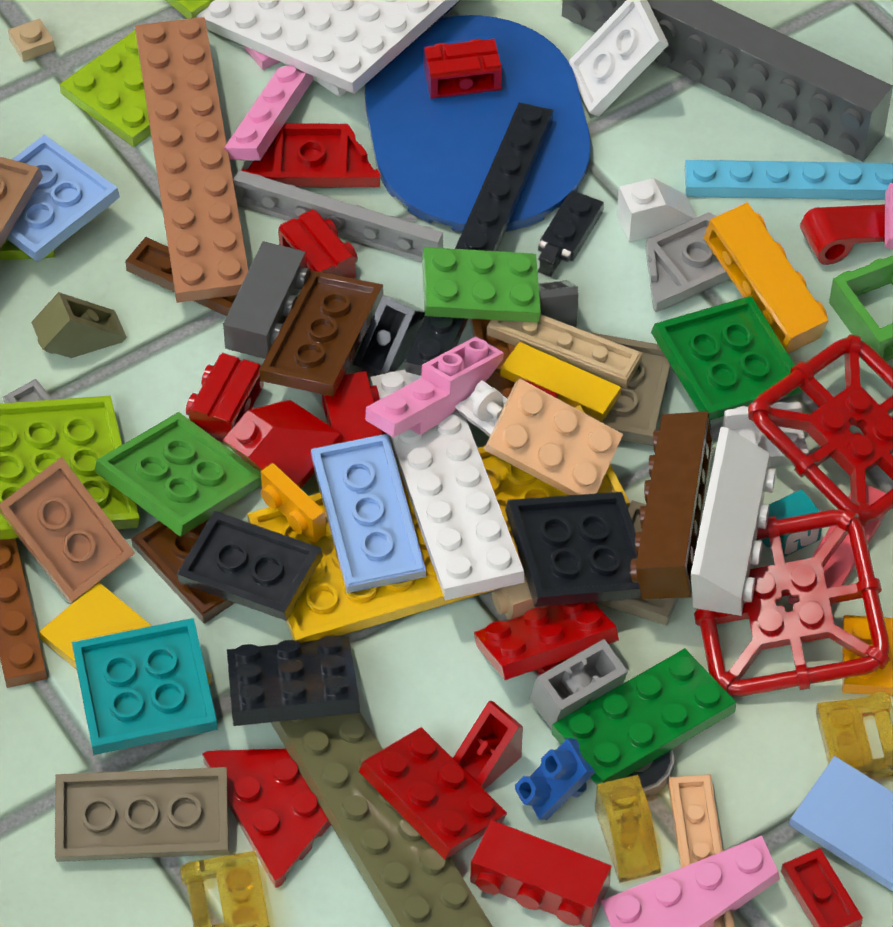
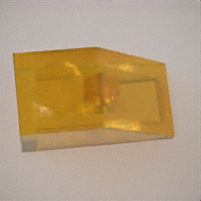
[595,775,661,883]

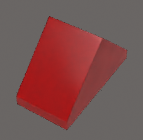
[453,701,523,790]

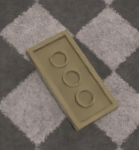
[55,767,229,862]

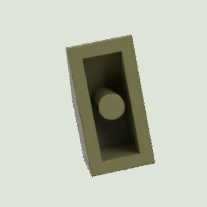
[31,292,127,358]

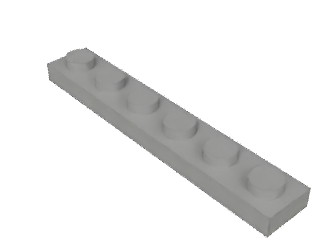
[233,170,443,262]

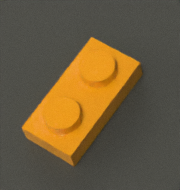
[261,463,326,543]

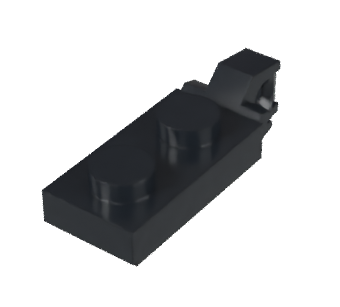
[538,190,604,277]

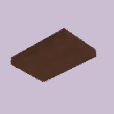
[131,519,235,624]

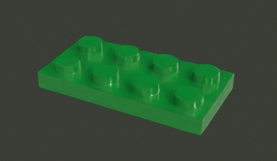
[552,648,736,791]

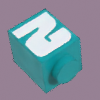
[761,489,822,557]

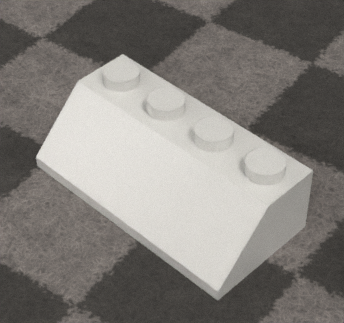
[691,427,776,616]

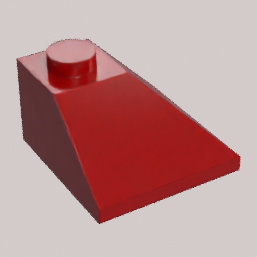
[223,400,344,489]

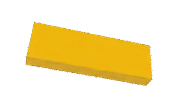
[500,341,621,422]

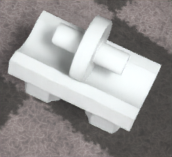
[455,380,507,437]

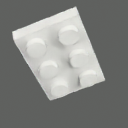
[568,0,669,117]

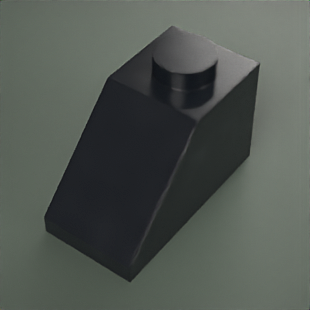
[352,295,425,376]

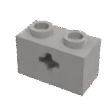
[529,639,628,730]

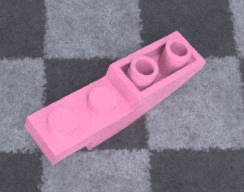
[365,336,504,437]

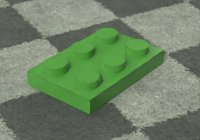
[422,247,541,322]

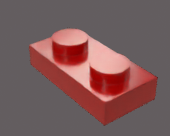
[781,848,863,927]

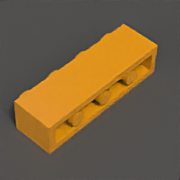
[703,202,829,353]

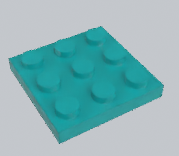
[72,618,218,755]

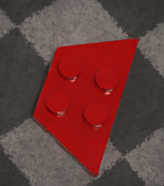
[241,123,380,187]
[202,748,331,888]

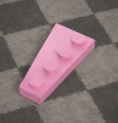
[601,836,780,927]

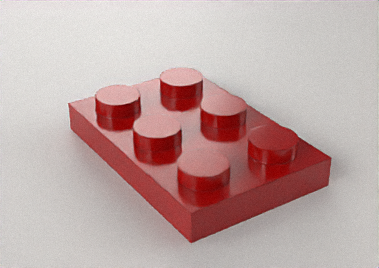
[474,602,619,680]
[358,727,507,860]

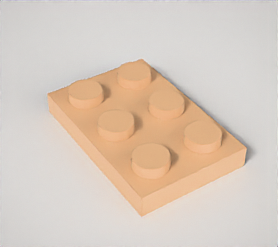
[484,379,623,495]

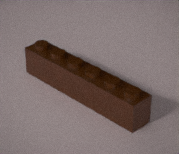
[631,411,714,600]

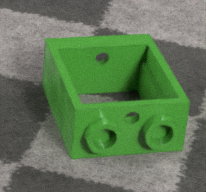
[829,255,893,361]

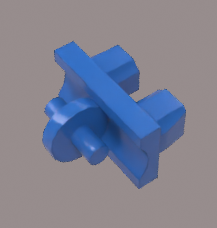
[515,738,595,820]

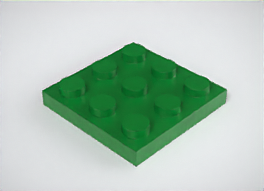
[651,296,803,420]

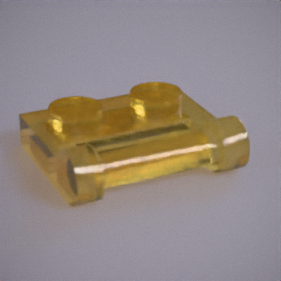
[815,692,893,779]
[180,850,270,927]

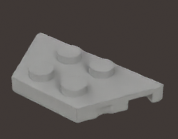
[645,212,730,312]

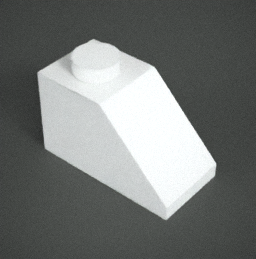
[617,178,697,242]

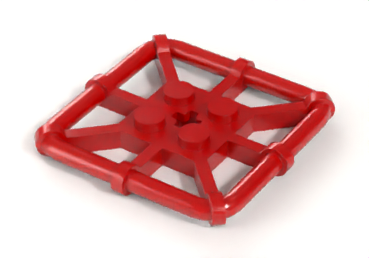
[748,334,893,527]
[694,508,890,696]

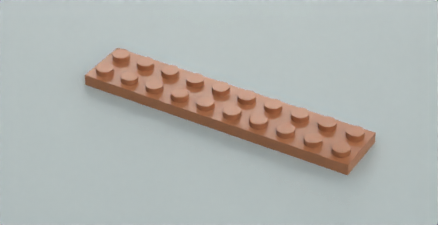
[135,17,248,303]

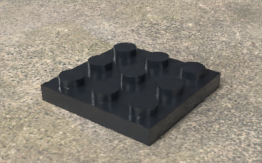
[505,492,642,607]
[227,636,360,726]

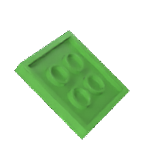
[95,412,262,537]

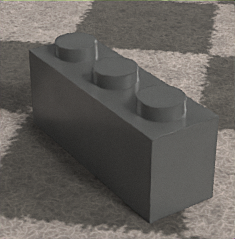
[223,241,311,359]

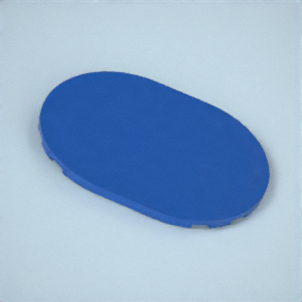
[365,15,590,232]

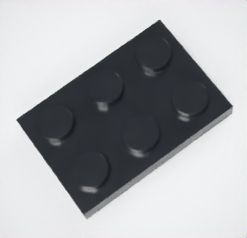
[177,511,323,621]

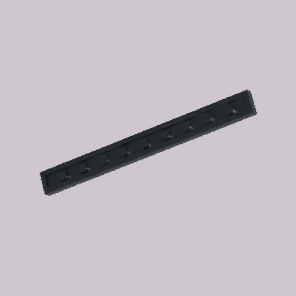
[405,102,553,376]

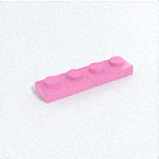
[224,66,314,160]

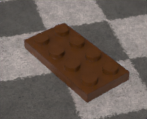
[259,270,384,397]

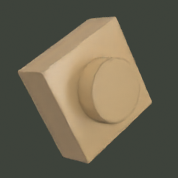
[8,18,55,62]

